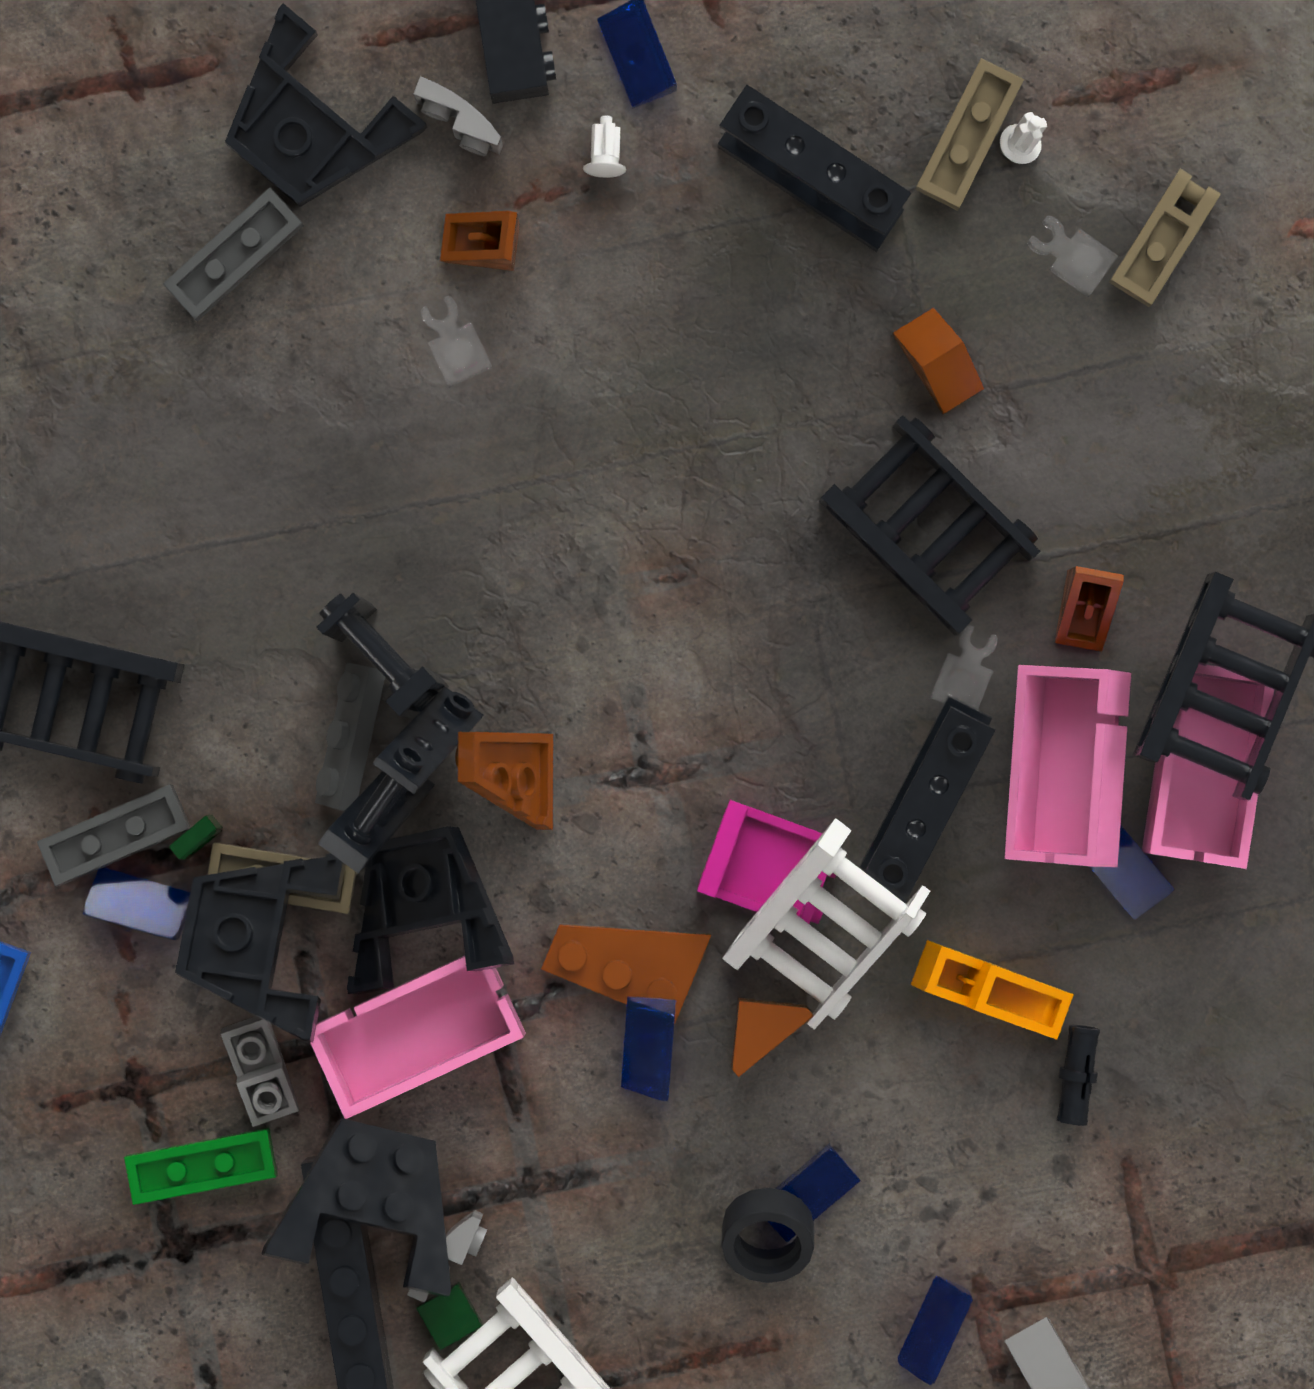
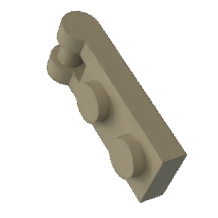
[1109,168,1221,307]

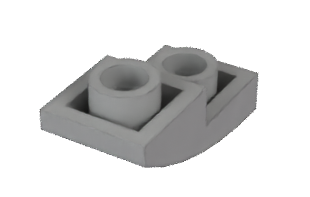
[414,76,503,156]
[221,1016,299,1127]
[407,1210,487,1303]
[1005,1317,1089,1389]

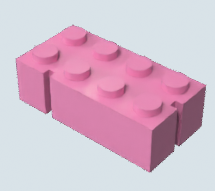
[1141,664,1274,869]
[1004,665,1131,867]
[310,955,526,1119]

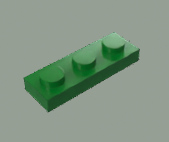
[124,1128,278,1205]

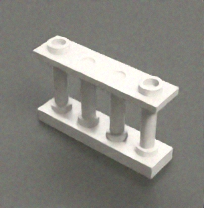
[722,818,930,1030]
[423,1277,611,1389]

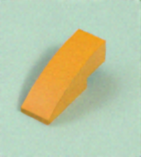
[911,940,1074,1040]

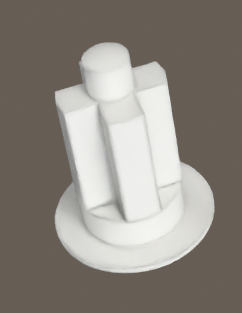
[1000,112,1047,164]
[583,115,626,178]

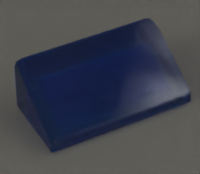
[597,0,677,109]
[1089,825,1175,920]
[82,867,191,940]
[621,996,676,1101]
[768,1143,861,1242]
[897,1276,973,1385]

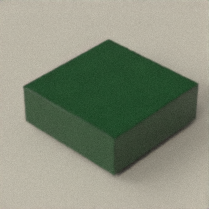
[168,815,223,860]
[416,1282,483,1351]

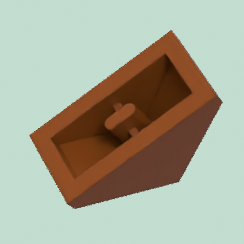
[440,211,520,271]
[892,308,984,414]
[1055,566,1124,652]
[731,998,814,1077]

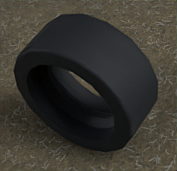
[721,1188,814,1283]

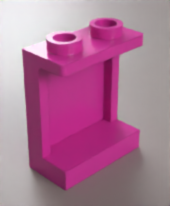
[696,799,836,924]

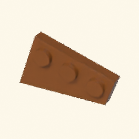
[455,732,553,830]
[541,924,711,1024]

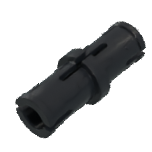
[1057,1024,1100,1126]

